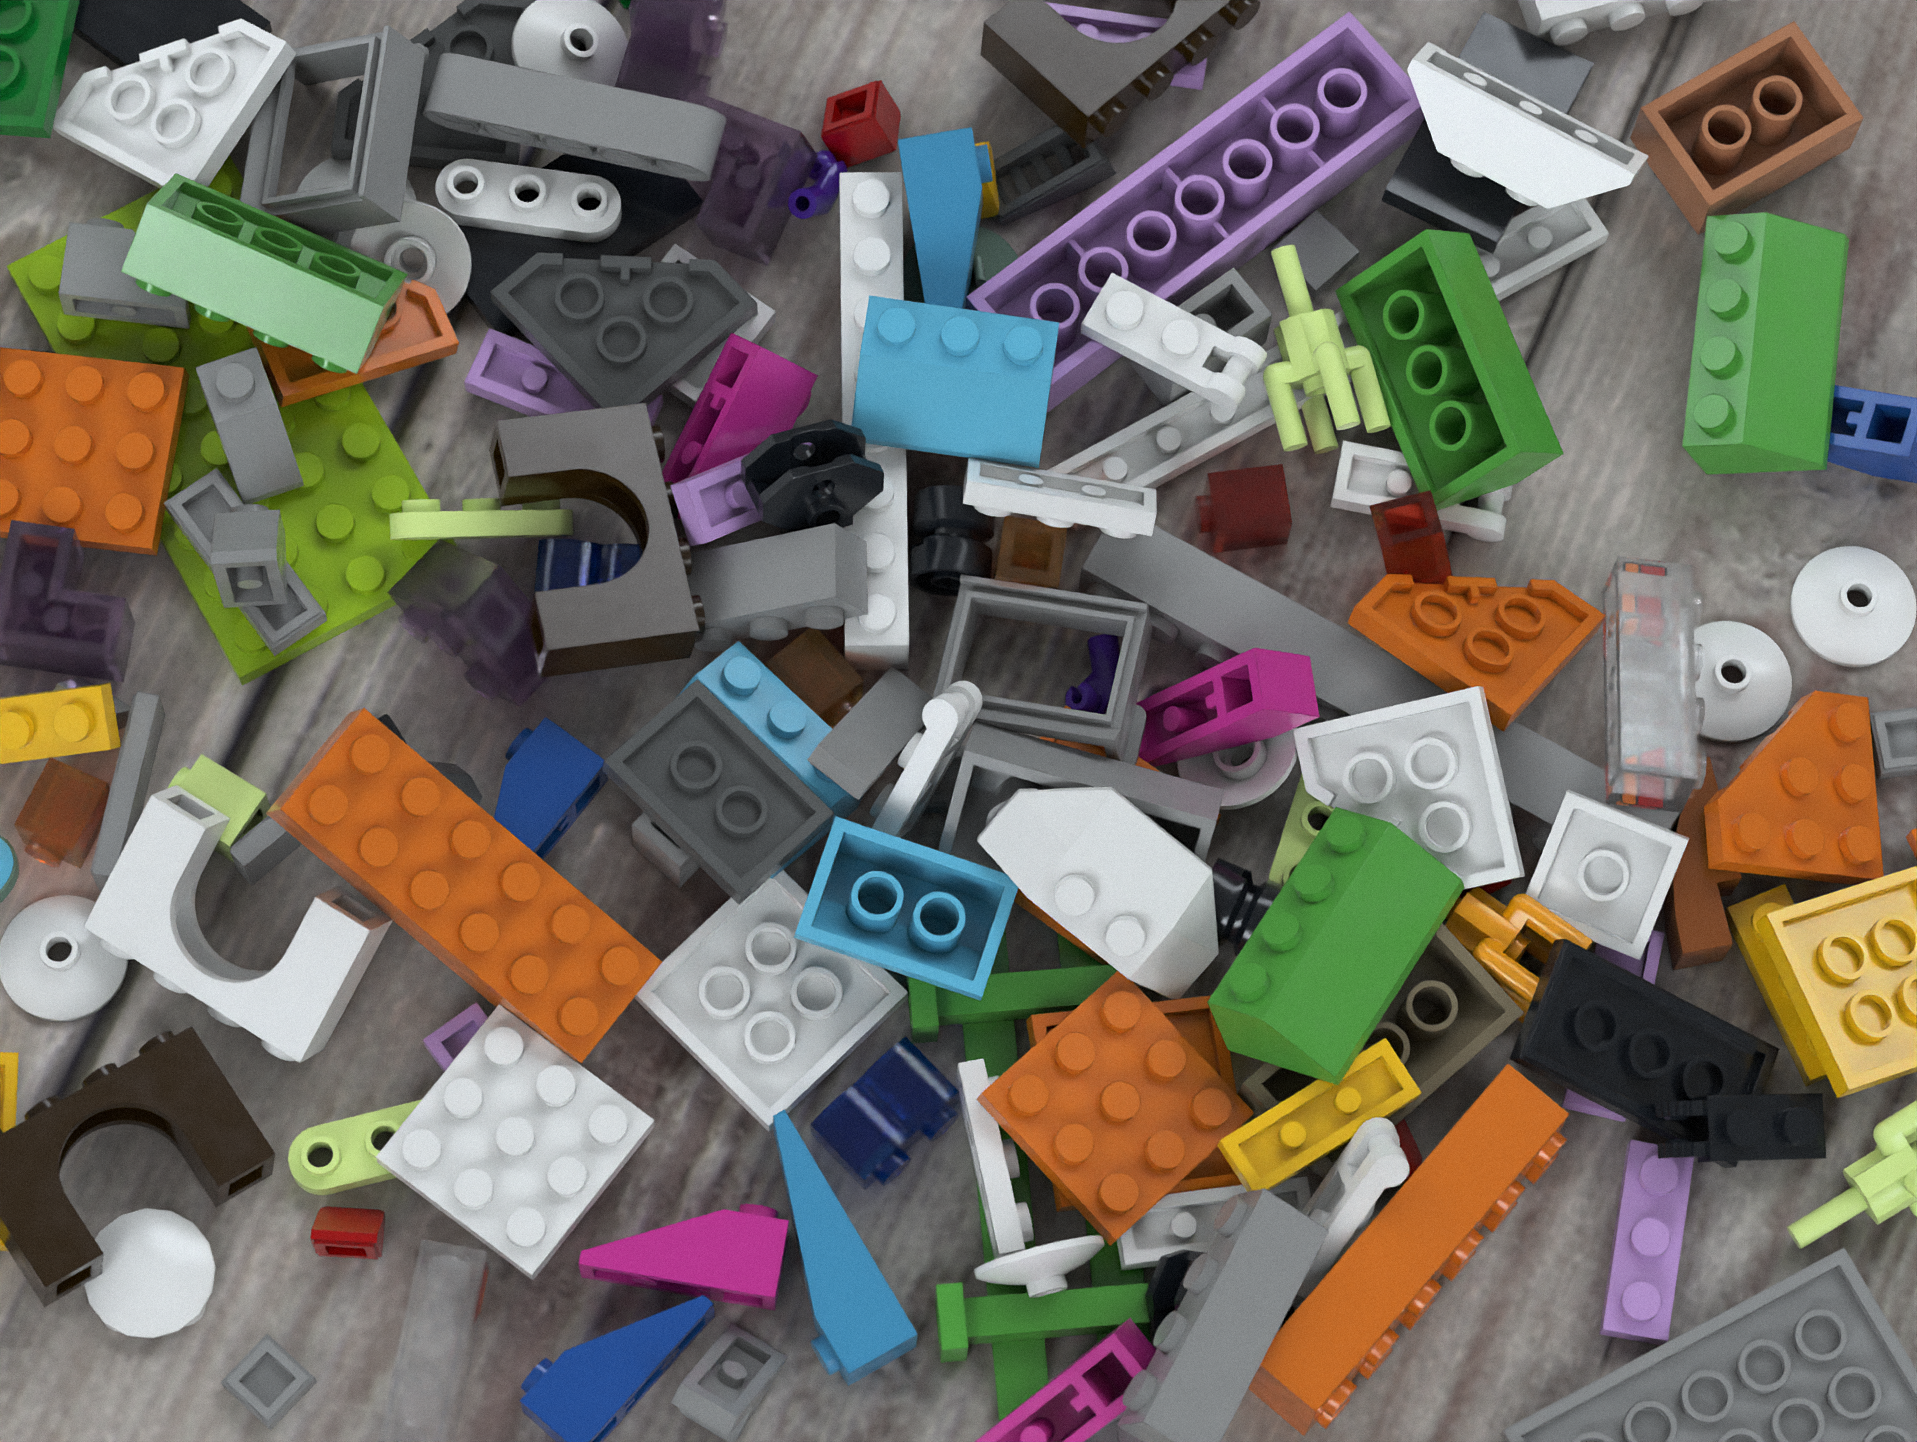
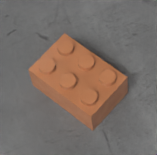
[1630,21,1863,235]

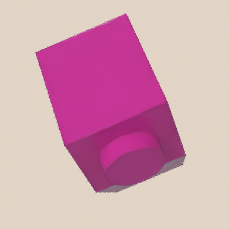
[662,333,818,519]
[1136,648,1320,767]
[578,1204,789,1311]
[974,1318,1156,1442]

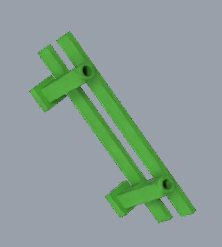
[906,929,1151,1421]

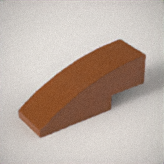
[1664,757,1742,971]

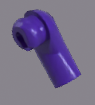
[788,150,848,219]
[1065,634,1120,715]

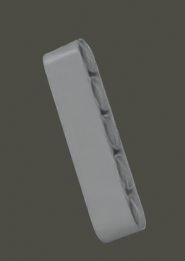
[423,53,727,181]

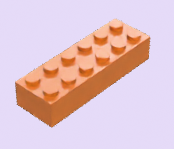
[266,708,662,1063]
[1248,1064,1570,1436]

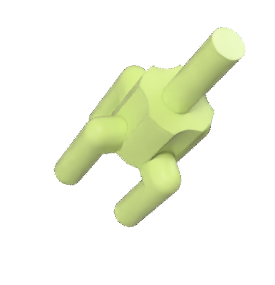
[1263,245,1391,454]
[1787,1100,1917,1249]

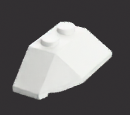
[1407,42,1649,209]
[977,787,1219,999]

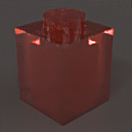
[1195,464,1292,553]
[1369,490,1453,584]

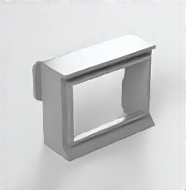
[240,25,429,242]
[933,574,1153,765]

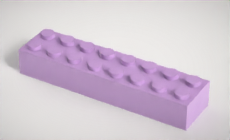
[965,11,1425,413]

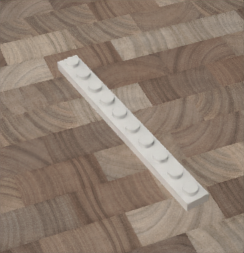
[1047,198,1609,531]

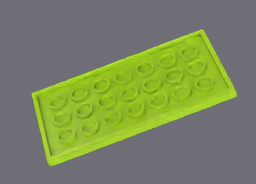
[7,155,466,686]

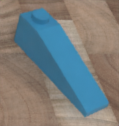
[898,127,993,309]
[773,1110,918,1386]

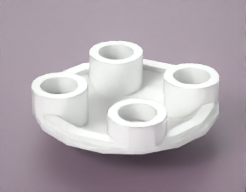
[84,1208,216,1338]

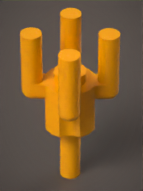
[1445,887,1593,1023]

